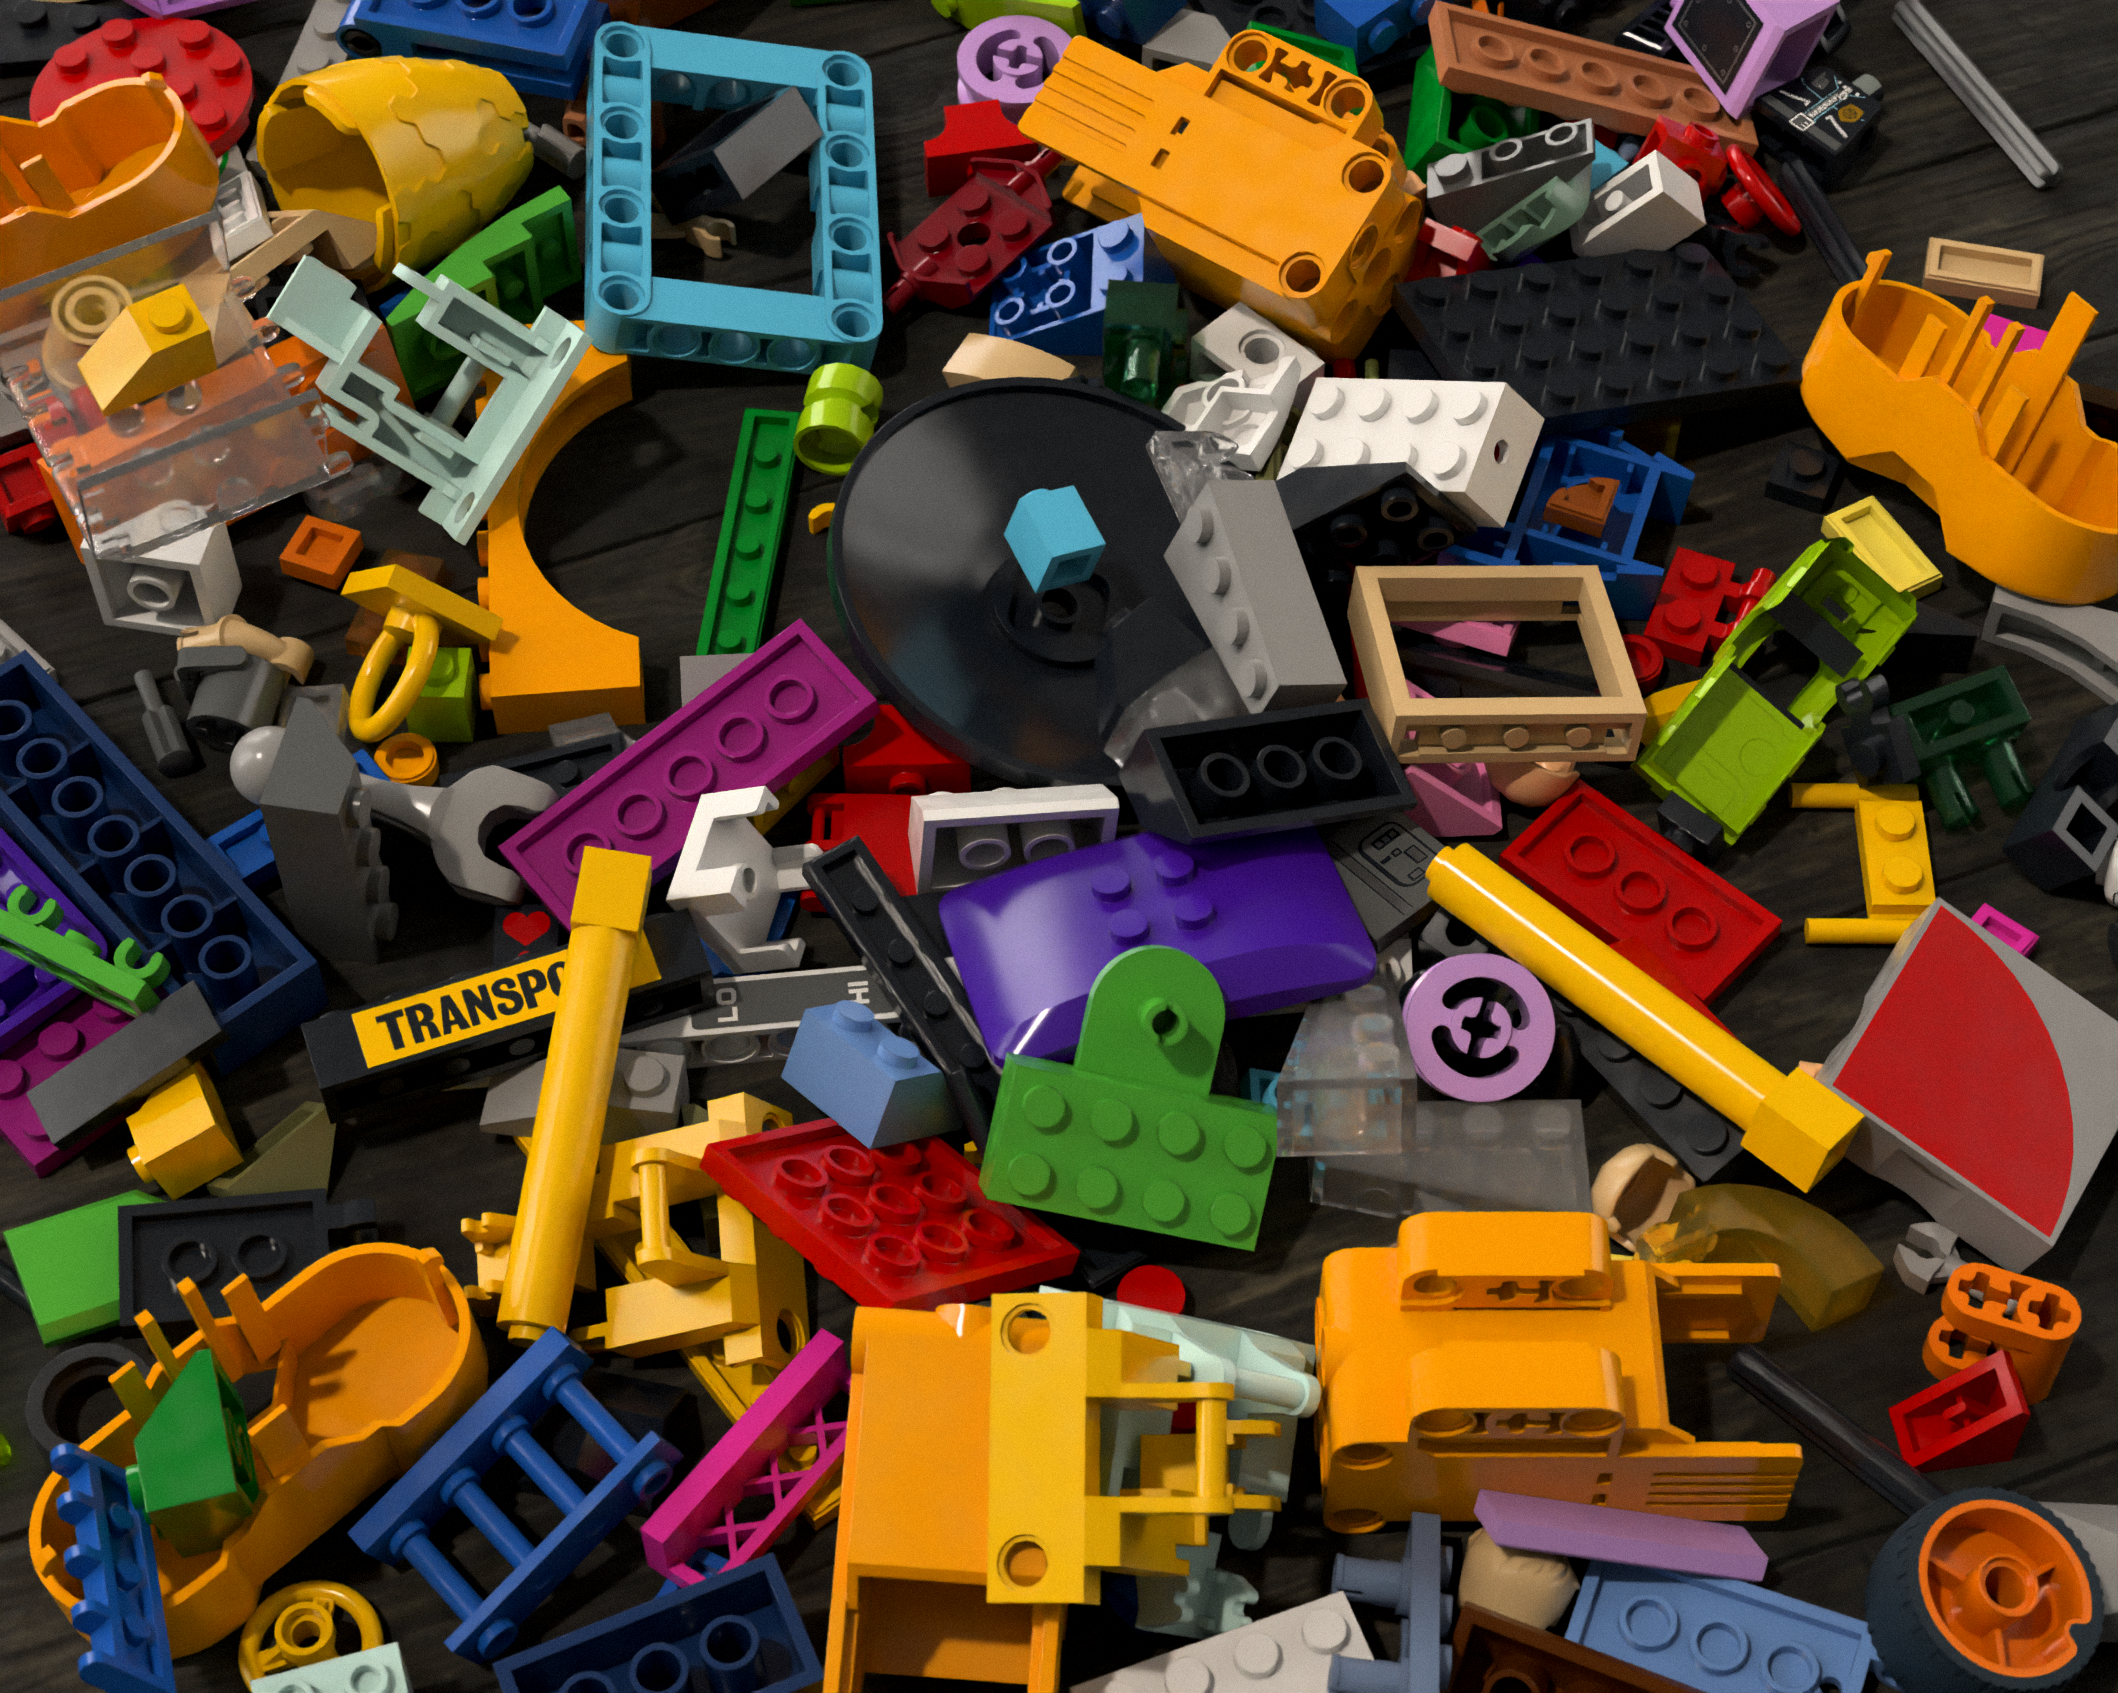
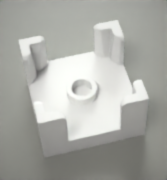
[665,786,824,974]

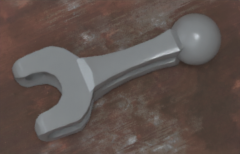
[230,726,560,907]

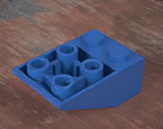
[989,212,1175,356]

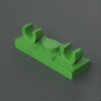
[0,884,171,1018]

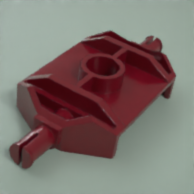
[882,148,1067,319]

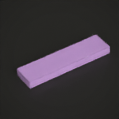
[1473,1489,1769,1582]

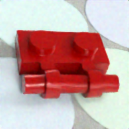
[1643,546,1776,670]

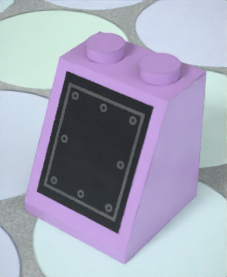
[1664,0,1841,120]

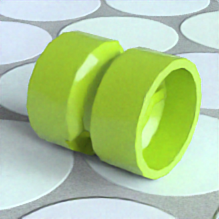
[793,363,883,476]

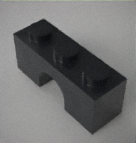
[2001,702,2118,892]

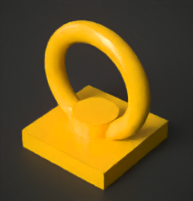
[341,564,504,743]

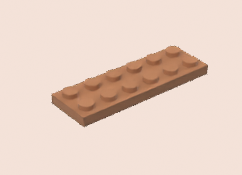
[1428,0,1759,157]

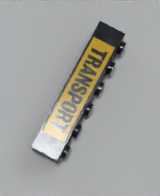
[300,908,717,1124]

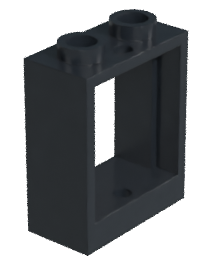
[651,85,824,226]

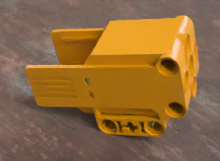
[1018,29,1422,365]
[1314,1212,1803,1535]
[823,1304,1068,1693]

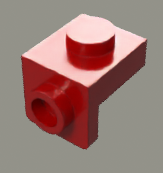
[0,442,59,534]

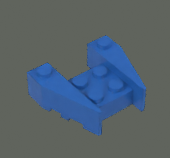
[1436,426,1695,620]

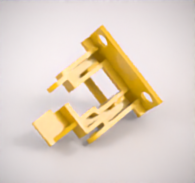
[461,1092,810,1371]
[987,1292,1281,1605]

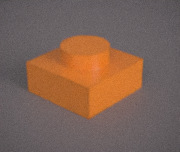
[279,515,364,590]

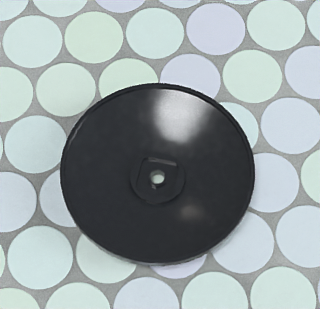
[826,377,1250,799]

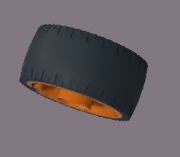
[1864,1487,2105,1693]

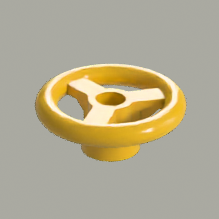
[238,1580,384,1693]

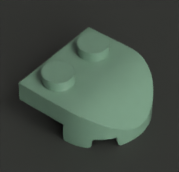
[1475,163,1592,269]

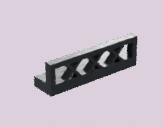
[1396,635,1643,762]

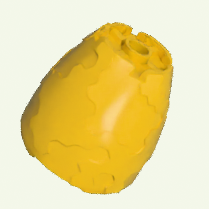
[256,55,534,295]

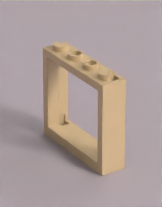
[1347,565,1648,764]

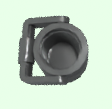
[173,645,286,753]

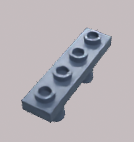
[1326,1511,1453,1693]

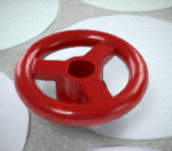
[1720,144,1801,237]

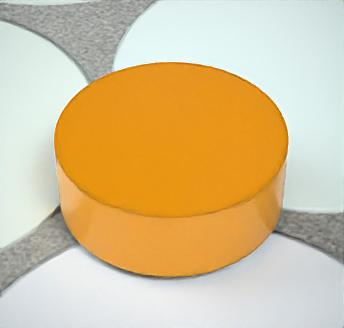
[374,733,439,787]

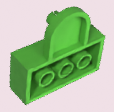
[978,945,1284,1251]

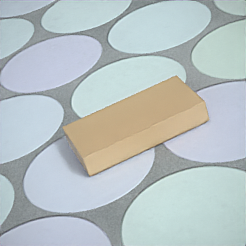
[1922,237,2044,310]

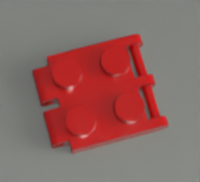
[800,793,925,912]

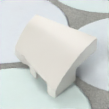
[1161,356,1302,472]

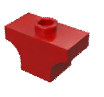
[924,99,1038,197]
[1403,218,1498,282]
[843,704,971,795]

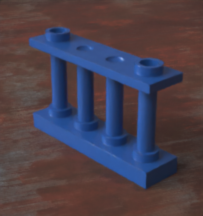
[347,1325,684,1666]

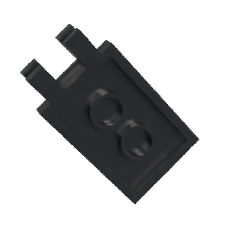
[118,1188,379,1340]

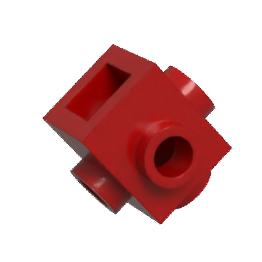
[1632,115,1728,205]

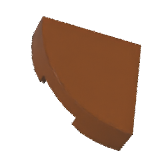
[1542,477,1620,538]

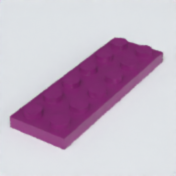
[498,618,881,935]

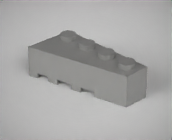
[1163,480,1347,714]

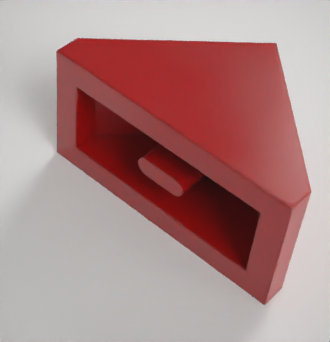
[1888,1349,2031,1473]

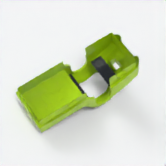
[1629,537,1918,848]

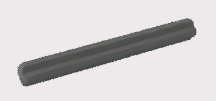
[1892,0,2063,190]

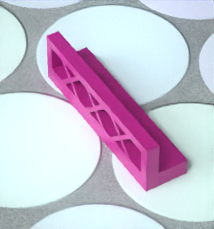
[640,1328,852,1588]

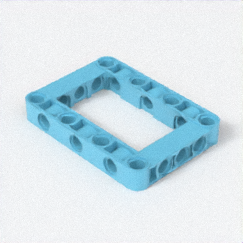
[584,22,883,375]

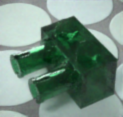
[1103,279,1189,410]
[1888,664,2037,831]

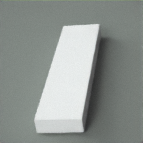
[206,171,274,266]

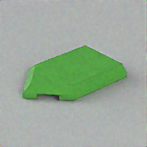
[3,1190,168,1349]

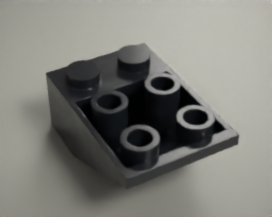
[1275,462,1478,609]

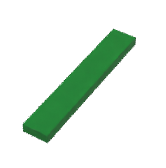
[695,408,802,656]

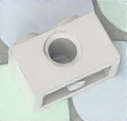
[1190,301,1325,412]

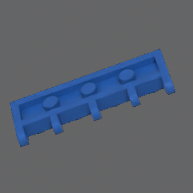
[50,1443,177,1693]

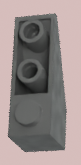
[1427,118,1596,234]

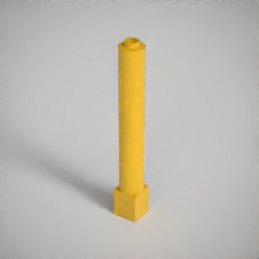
[1425,843,1865,1194]
[496,846,652,1348]

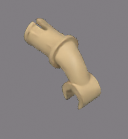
[177,614,314,688]

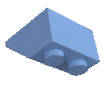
[781,1000,964,1150]

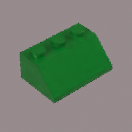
[1404,45,1541,193]
[126,1348,260,1558]

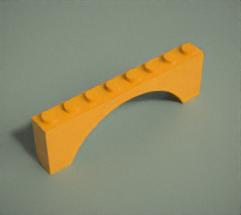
[476,320,646,735]

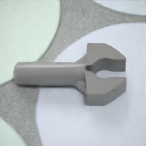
[1893,1222,2018,1316]

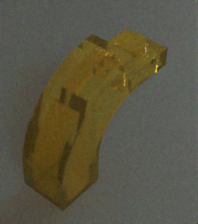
[1632,1184,1885,1333]

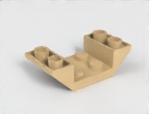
[175,209,377,371]

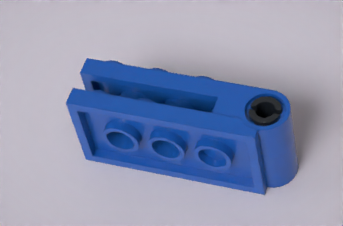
[335,0,612,101]

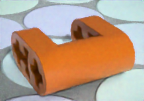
[1922,1262,2081,1405]

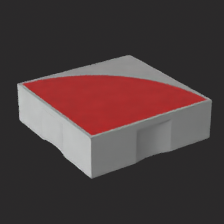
[1815,897,2118,1274]

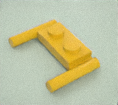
[1788,783,1936,944]

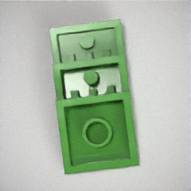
[385,185,582,403]

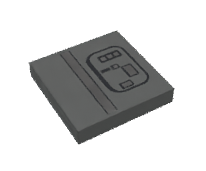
[1323,812,1445,955]

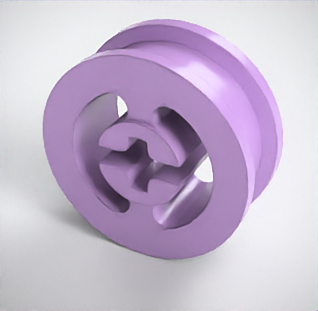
[957,15,1072,125]
[1400,953,1555,1102]

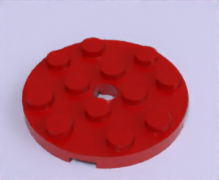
[29,17,257,159]

